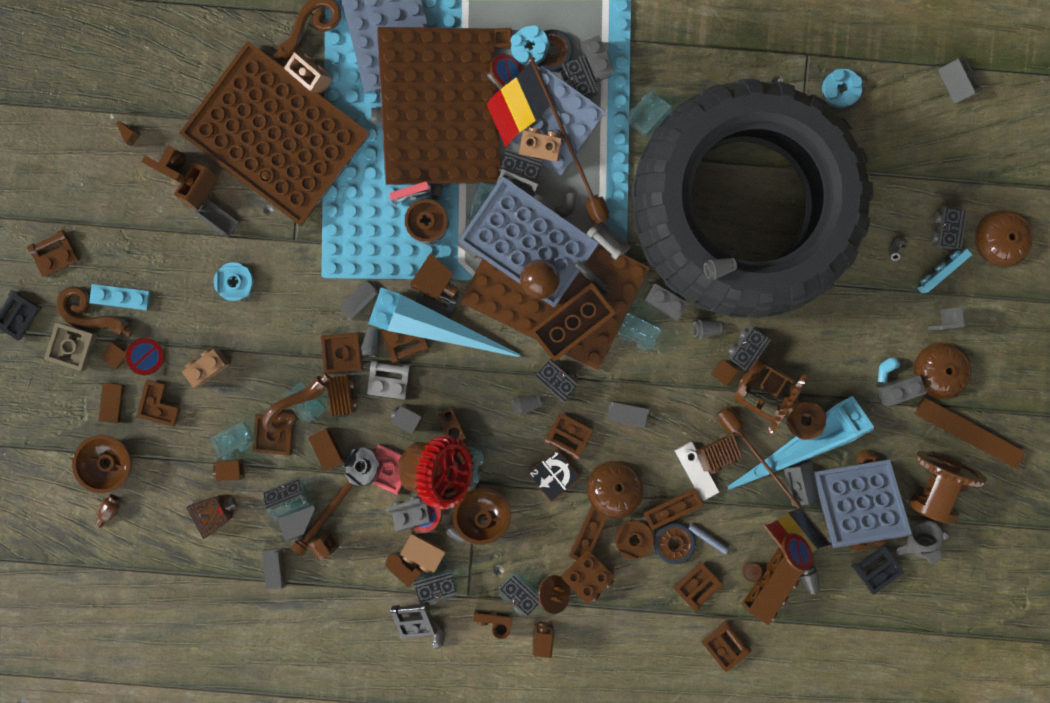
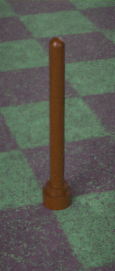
[291,481,354,556]

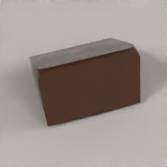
[116,121,140,147]

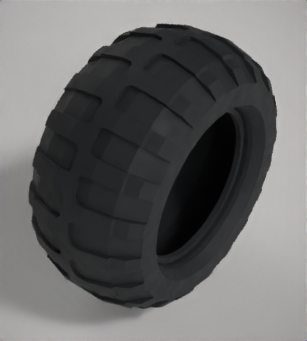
[632,79,873,318]

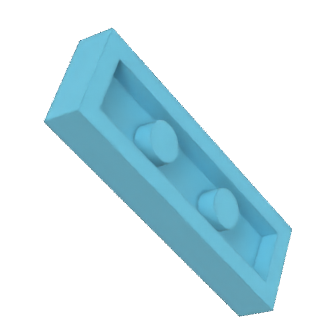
[917,249,972,293]
[89,284,151,310]

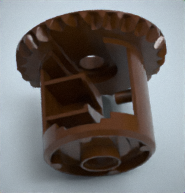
[734,359,810,436]
[909,451,987,524]

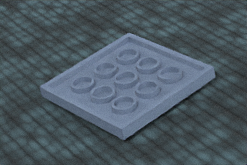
[512,66,606,176]
[814,460,912,548]

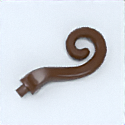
[273,0,341,61]
[56,286,134,337]
[262,373,331,433]

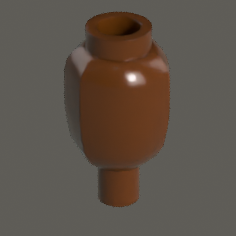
[95,494,120,528]

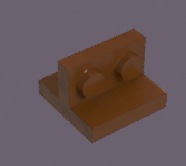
[141,145,186,183]

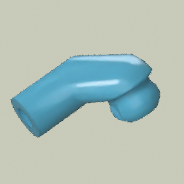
[878,357,900,383]

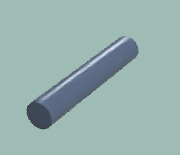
[688,523,729,554]

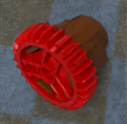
[398,436,475,509]

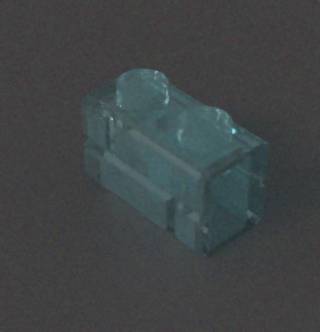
[617,312,662,352]

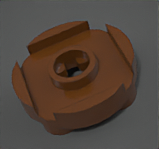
[787,402,826,440]
[615,520,654,560]

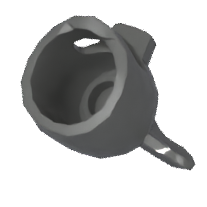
[895,521,950,564]

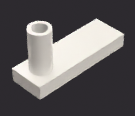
[674,441,719,501]

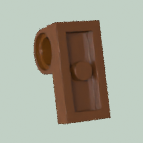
[308,531,339,561]
[473,609,513,640]

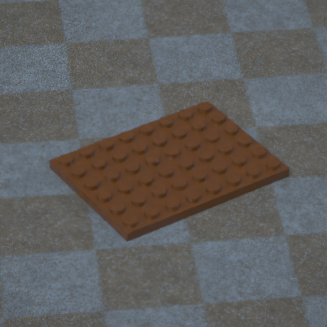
[377,27,500,185]
[179,41,371,227]
[461,240,650,370]

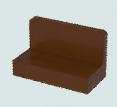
[308,427,345,471]

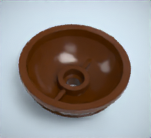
[975,210,1033,267]
[913,342,971,399]
[72,435,131,493]
[587,461,644,518]
[453,488,511,545]

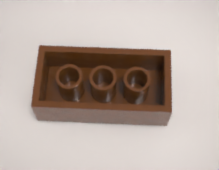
[530,282,616,362]
[741,547,807,625]

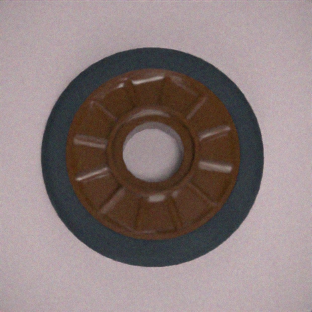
[531,29,573,71]
[654,523,696,564]

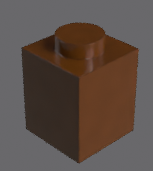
[213,459,244,481]

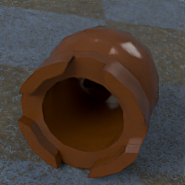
[520,259,559,299]

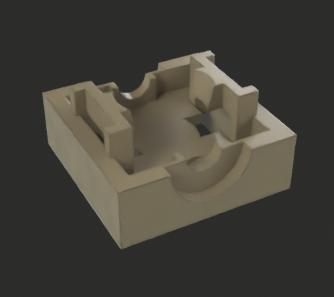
[44,322,97,371]

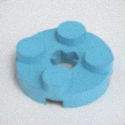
[511,25,550,65]
[822,69,862,108]
[214,262,254,301]

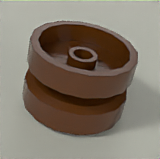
[405,199,449,244]

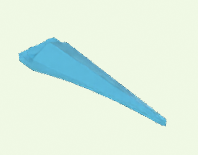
[368,288,521,357]
[728,396,874,490]

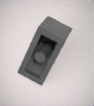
[277,503,318,542]

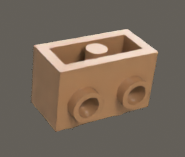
[284,52,333,95]
[519,127,564,162]
[182,348,230,388]
[400,531,446,573]

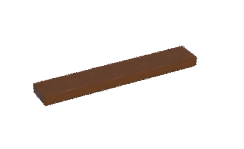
[914,397,1025,469]

